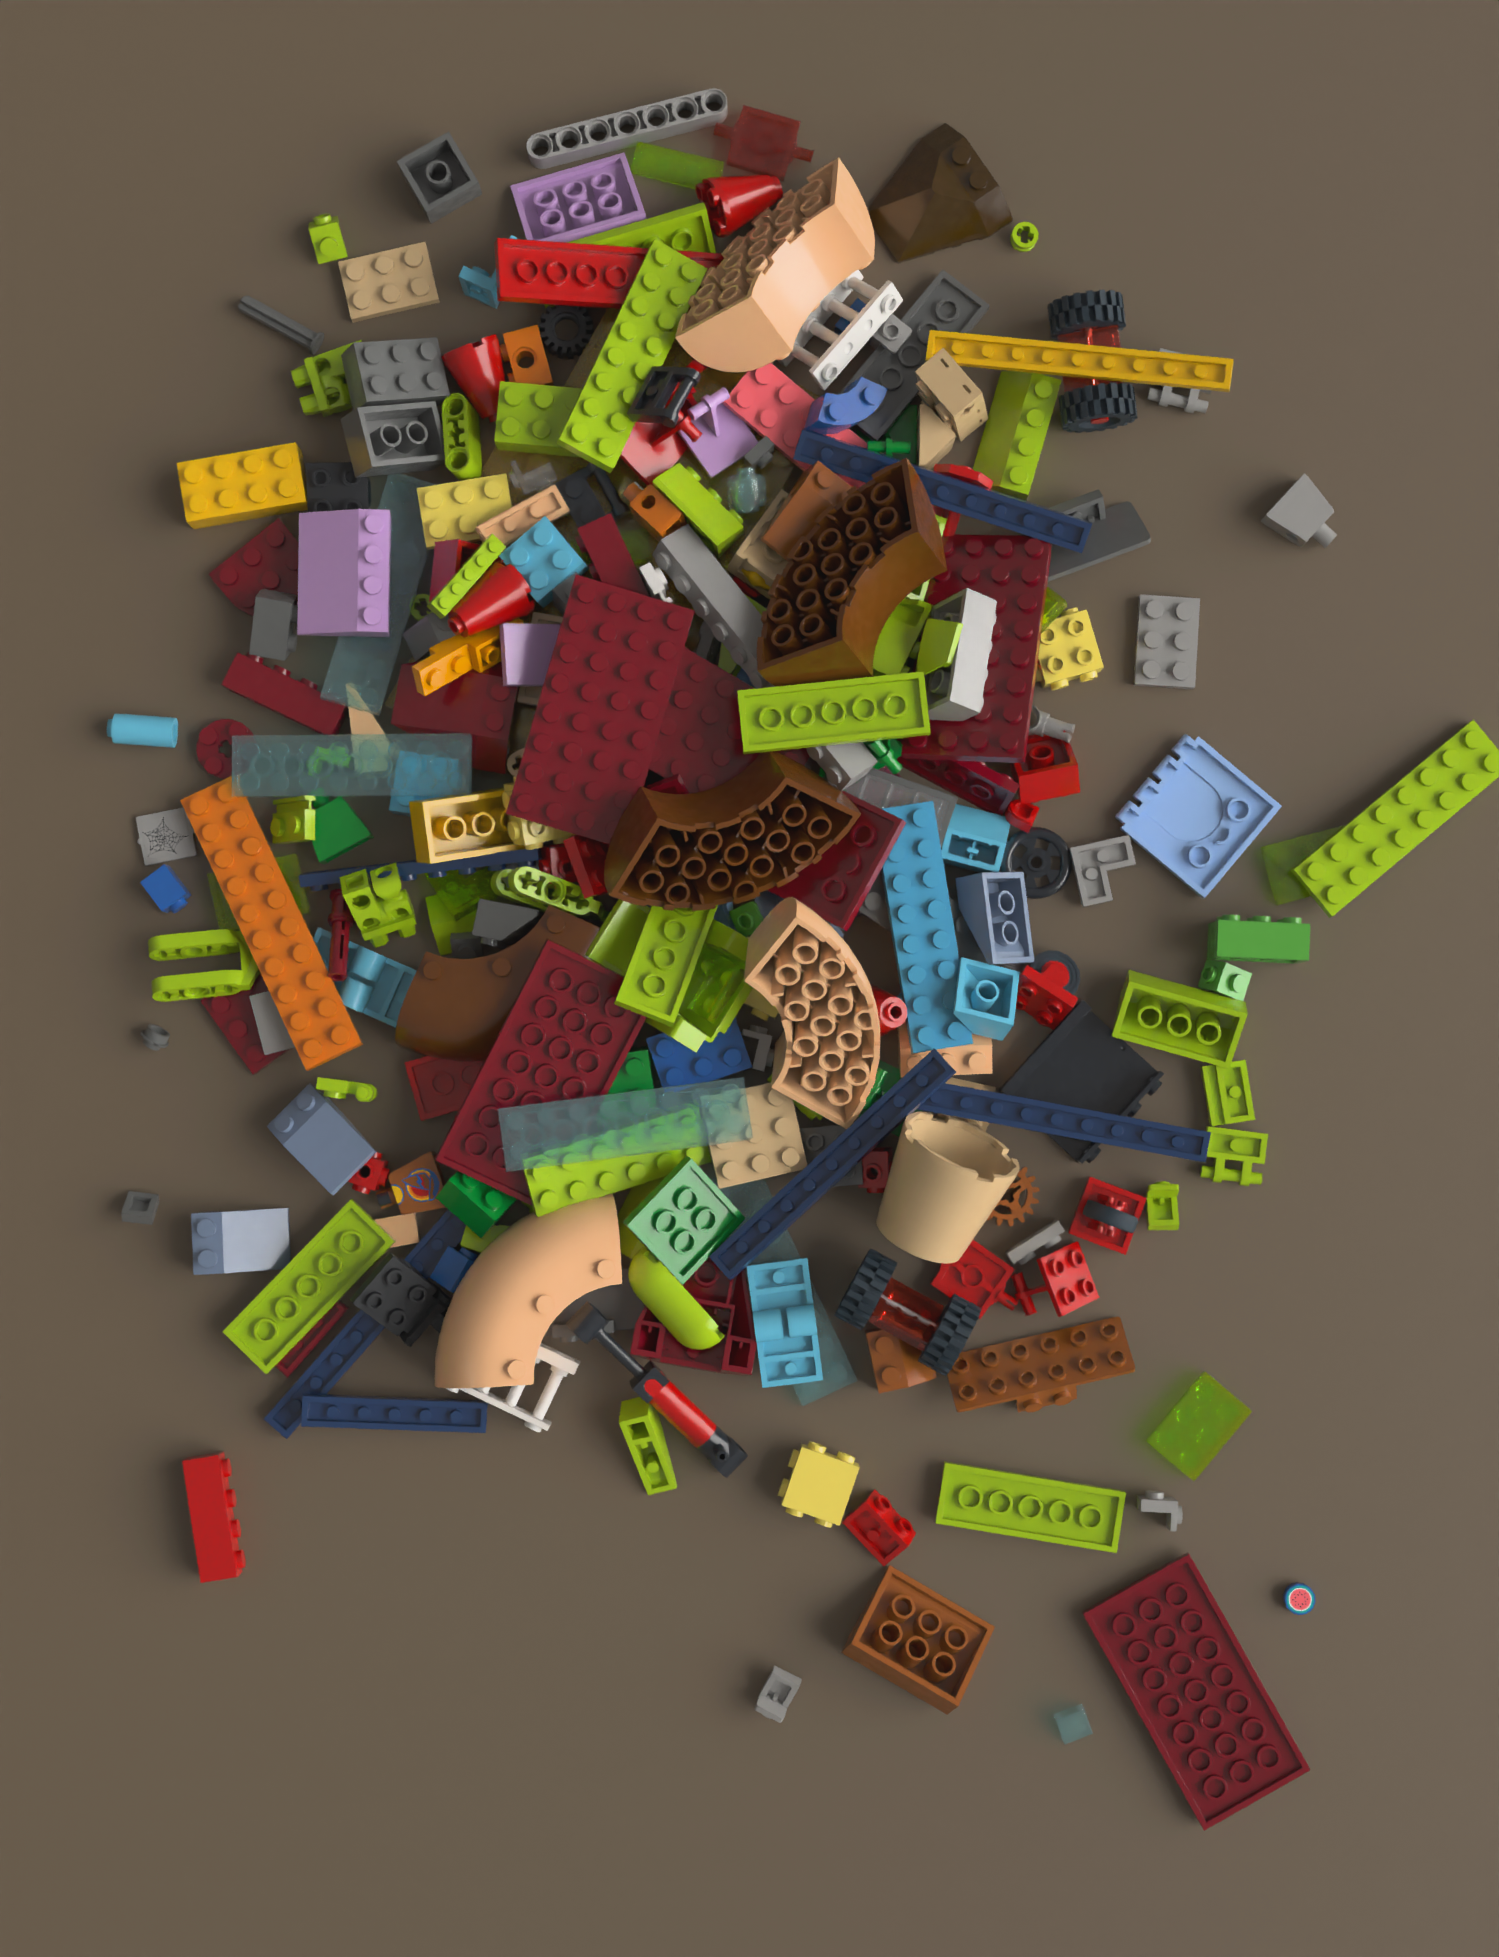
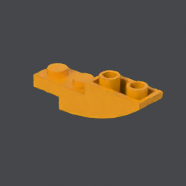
[412,618,524,696]

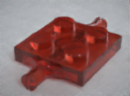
[713,105,814,182]

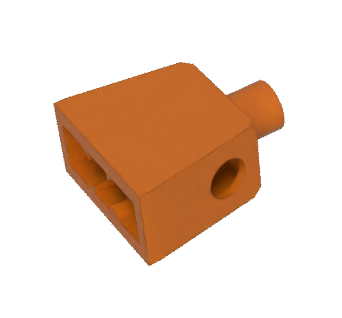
[623,482,687,542]

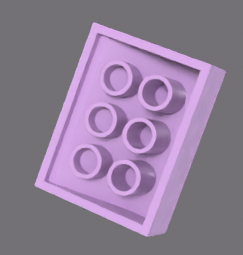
[510,152,647,243]
[297,509,391,637]

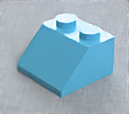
[953,957,1020,1041]

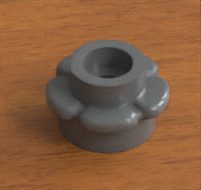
[140,1024,170,1051]

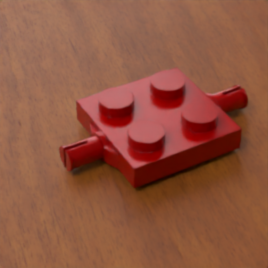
[930,1240,1019,1319]

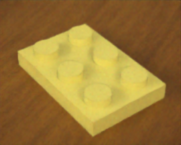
[417,473,512,550]

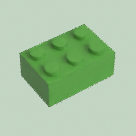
[1207,915,1310,964]

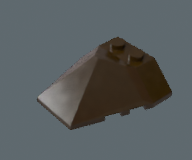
[867,123,1013,263]

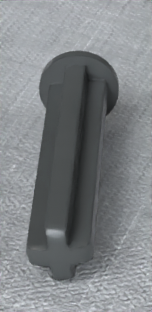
[238,295,324,355]

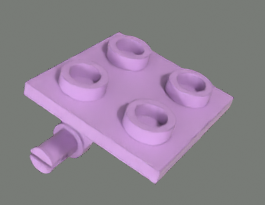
[677,387,758,479]

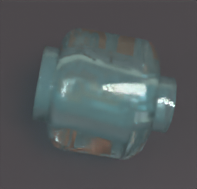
[727,468,766,513]

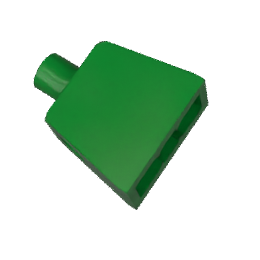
[309,787,374,865]

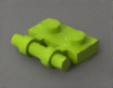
[316,1077,378,1102]
[1200,1126,1268,1186]

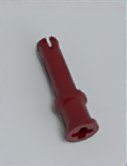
[327,889,355,981]

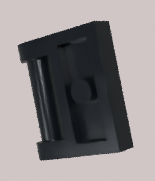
[627,366,701,428]
[555,463,631,528]

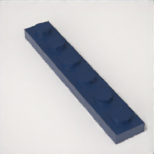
[301,1394,488,1433]

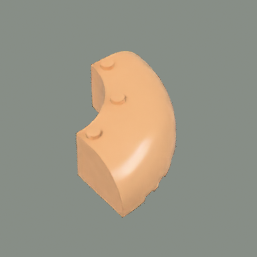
[675,157,875,372]
[744,897,880,1129]
[434,1193,622,1388]

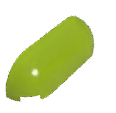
[628,1247,725,1350]

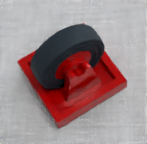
[1016,950,1080,1030]
[1068,1176,1147,1255]

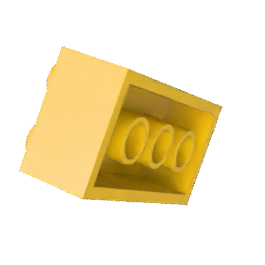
[177,442,308,529]
[409,787,525,864]

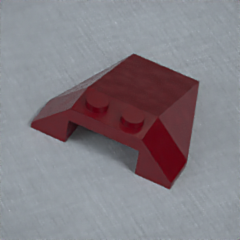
[391,661,519,775]
[630,1245,757,1375]

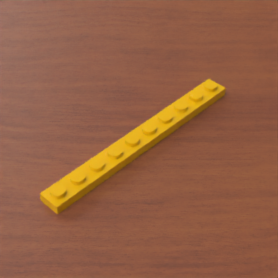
[925,330,1234,392]

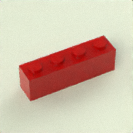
[182,1451,246,1583]

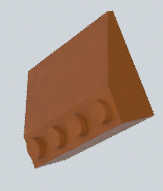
[760,460,852,562]
[841,1565,995,1715]

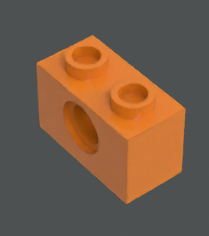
[500,325,554,386]

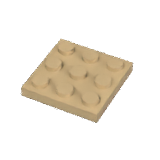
[698,1082,807,1189]

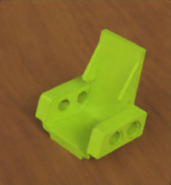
[585,899,753,1053]

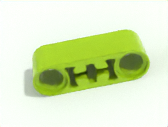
[442,393,482,481]

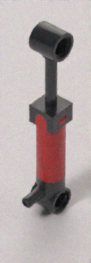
[566,1301,748,1478]

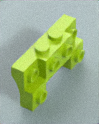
[873,598,933,676]

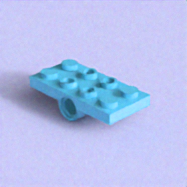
[313,927,417,1028]
[747,1257,823,1388]

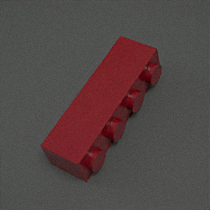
[575,513,650,597]
[221,652,349,741]

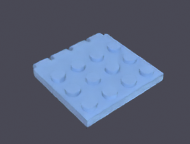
[1115,734,1282,899]

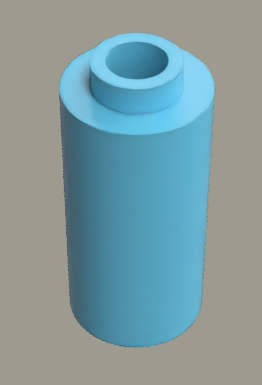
[107,713,178,748]

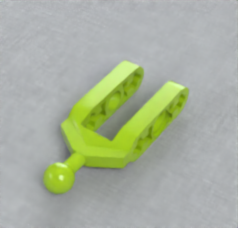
[491,866,610,922]
[148,929,260,1002]

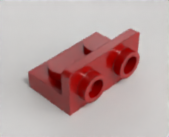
[842,1489,916,1567]

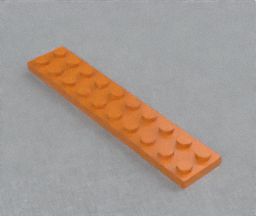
[180,774,363,1071]

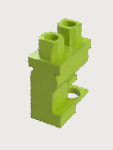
[291,340,362,417]
[339,862,417,948]

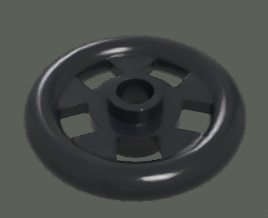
[1000,827,1072,899]

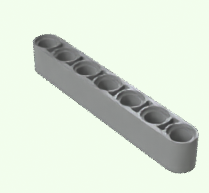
[526,88,728,169]

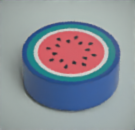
[1283,1582,1315,1615]

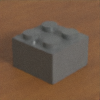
[397,131,482,224]

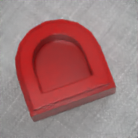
[1004,799,1040,833]

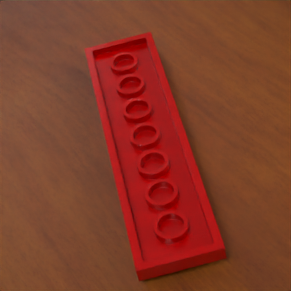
[494,238,724,313]

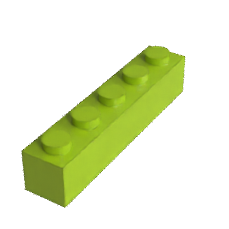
[427,534,506,619]

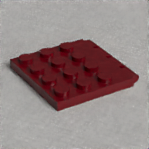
[766,787,906,932]

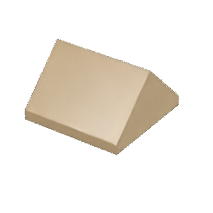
[916,404,956,470]

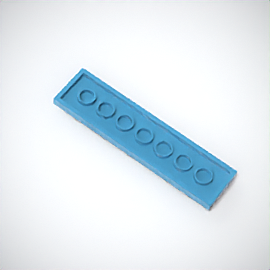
[881,801,973,1054]

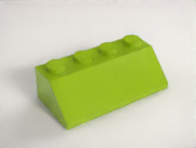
[973,371,1062,501]
[1112,970,1248,1069]

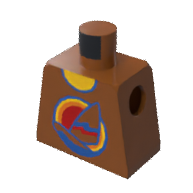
[376,1151,446,1215]

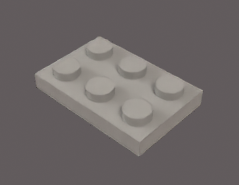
[1133,594,1200,689]

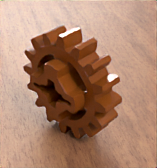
[987,1166,1040,1227]

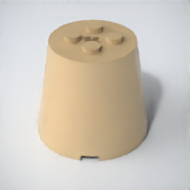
[876,1111,1020,1264]

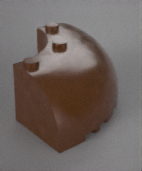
[757,458,947,687]
[604,751,861,911]
[395,905,600,1062]

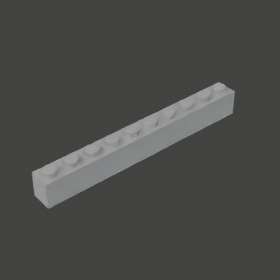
[652,524,878,791]

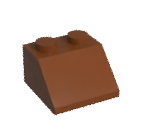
[865,1320,937,1394]

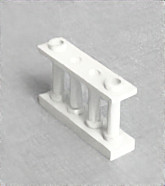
[777,270,903,391]
[446,1343,581,1432]

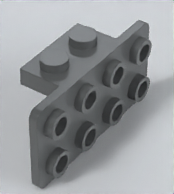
[1048,489,1151,582]
[544,1268,644,1342]

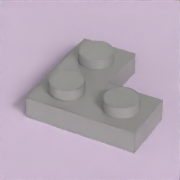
[1069,835,1136,907]

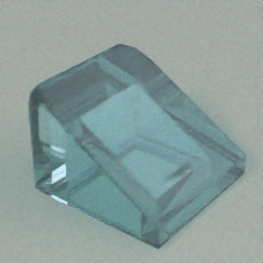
[1053,1704,1093,1745]

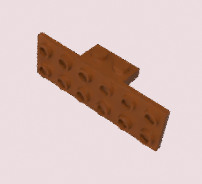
[947,1316,1135,1413]

